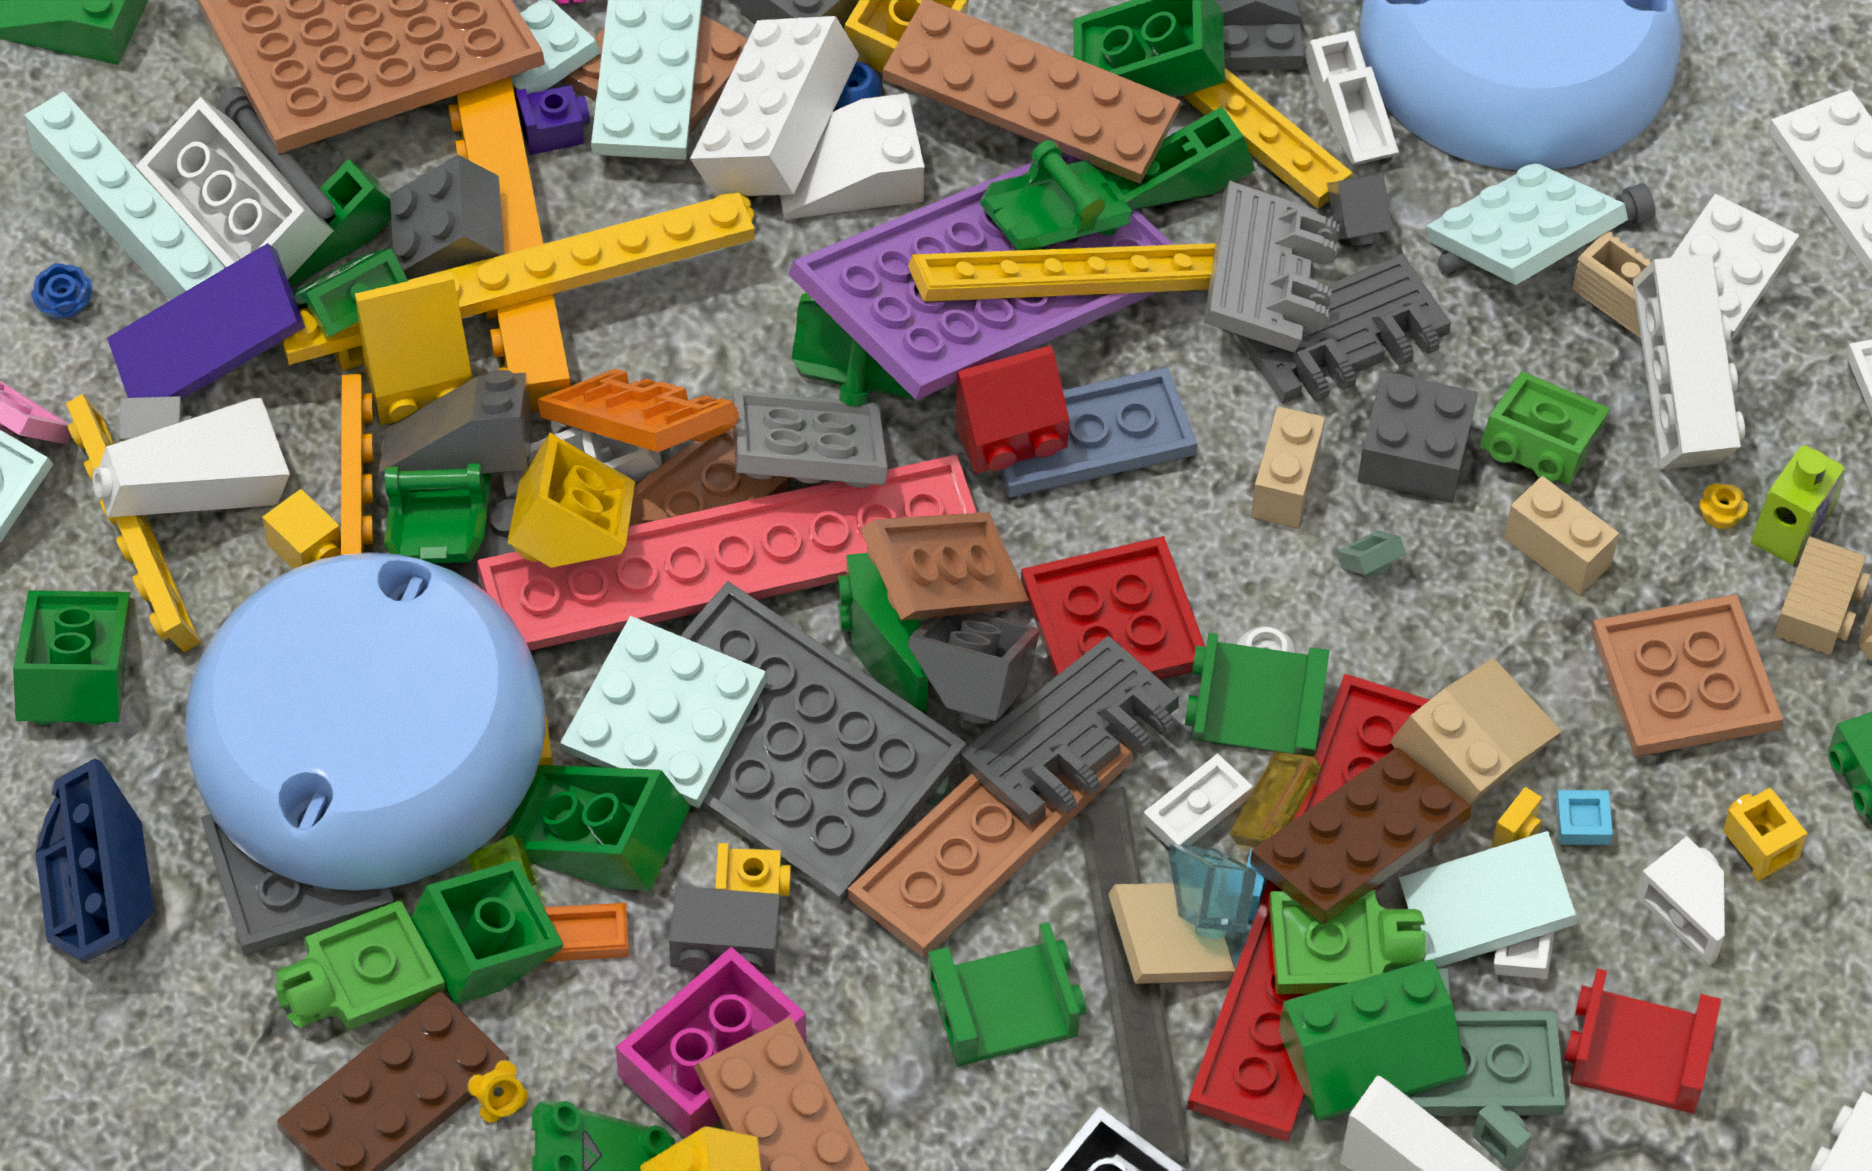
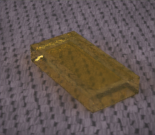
[1229,752,1322,847]

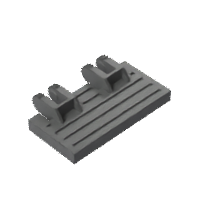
[1235,254,1451,404]
[960,636,1179,826]

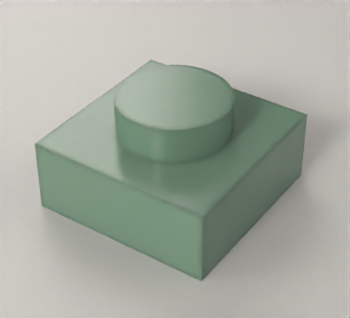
[1336,530,1406,577]
[1472,1100,1532,1171]

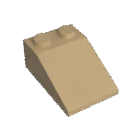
[1390,657,1562,806]

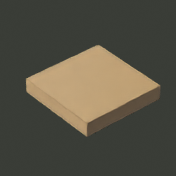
[1108,882,1235,984]

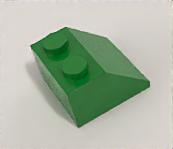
[411,860,564,1005]

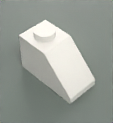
[1636,836,1725,966]

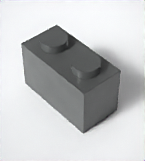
[669,886,781,974]

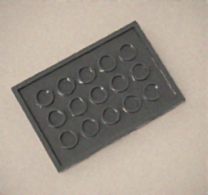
[680,581,967,905]

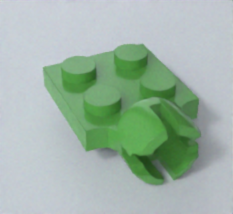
[1269,889,1427,994]
[275,900,445,1031]

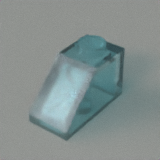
[1168,844,1257,938]

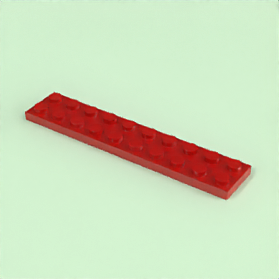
[1187,673,1429,1142]

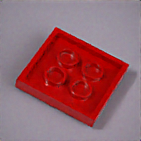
[1021,536,1205,680]

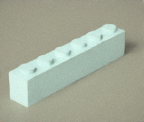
[24,91,226,300]

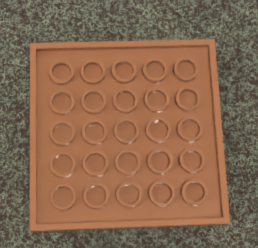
[195,0,545,154]

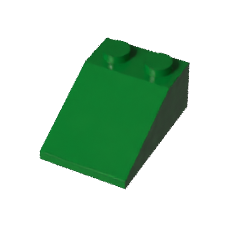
[0,0,148,65]
[1073,0,1225,96]
[837,553,928,715]
[13,590,130,725]
[498,765,690,891]

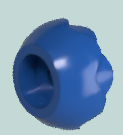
[835,61,882,110]
[31,263,93,319]

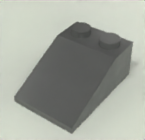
[378,370,533,482]

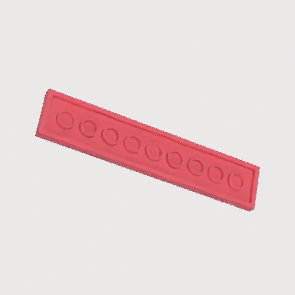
[477,454,977,651]

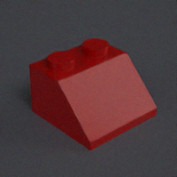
[955,345,1070,474]

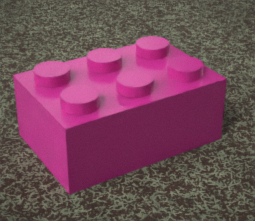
[616,947,806,1138]

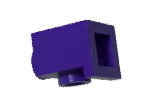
[516,85,590,155]

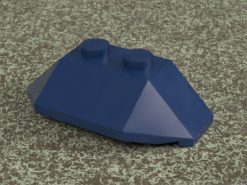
[35,758,154,963]

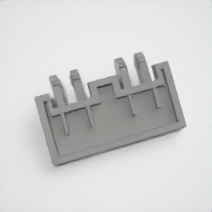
[1204,181,1341,353]

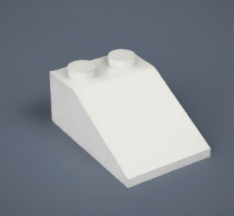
[779,93,924,220]

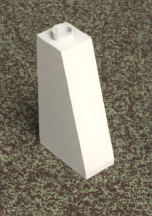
[93,398,290,517]
[1340,1075,1502,1171]

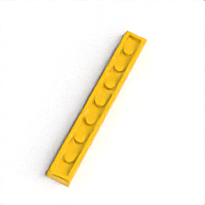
[908,243,1216,302]

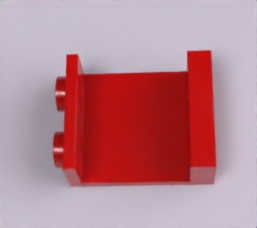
[1564,968,1722,1114]

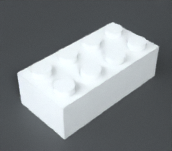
[690,16,859,197]
[136,97,334,279]
[1633,253,1745,470]

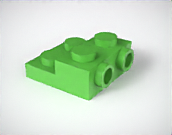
[1480,371,1611,485]

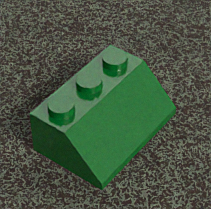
[1279,959,1466,1122]

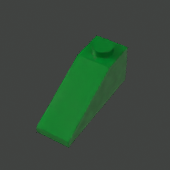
[1102,106,1255,209]
[288,159,391,287]

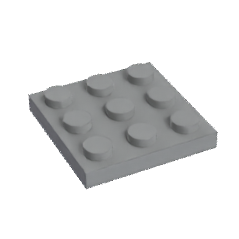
[732,390,888,488]

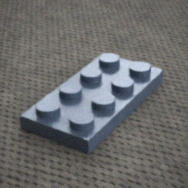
[999,367,1197,498]

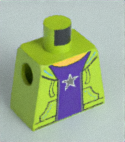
[1750,445,1845,566]

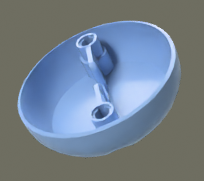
[1359,0,1681,170]
[185,552,545,891]

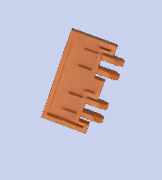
[537,369,740,452]

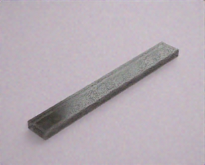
[1076,787,1189,1164]

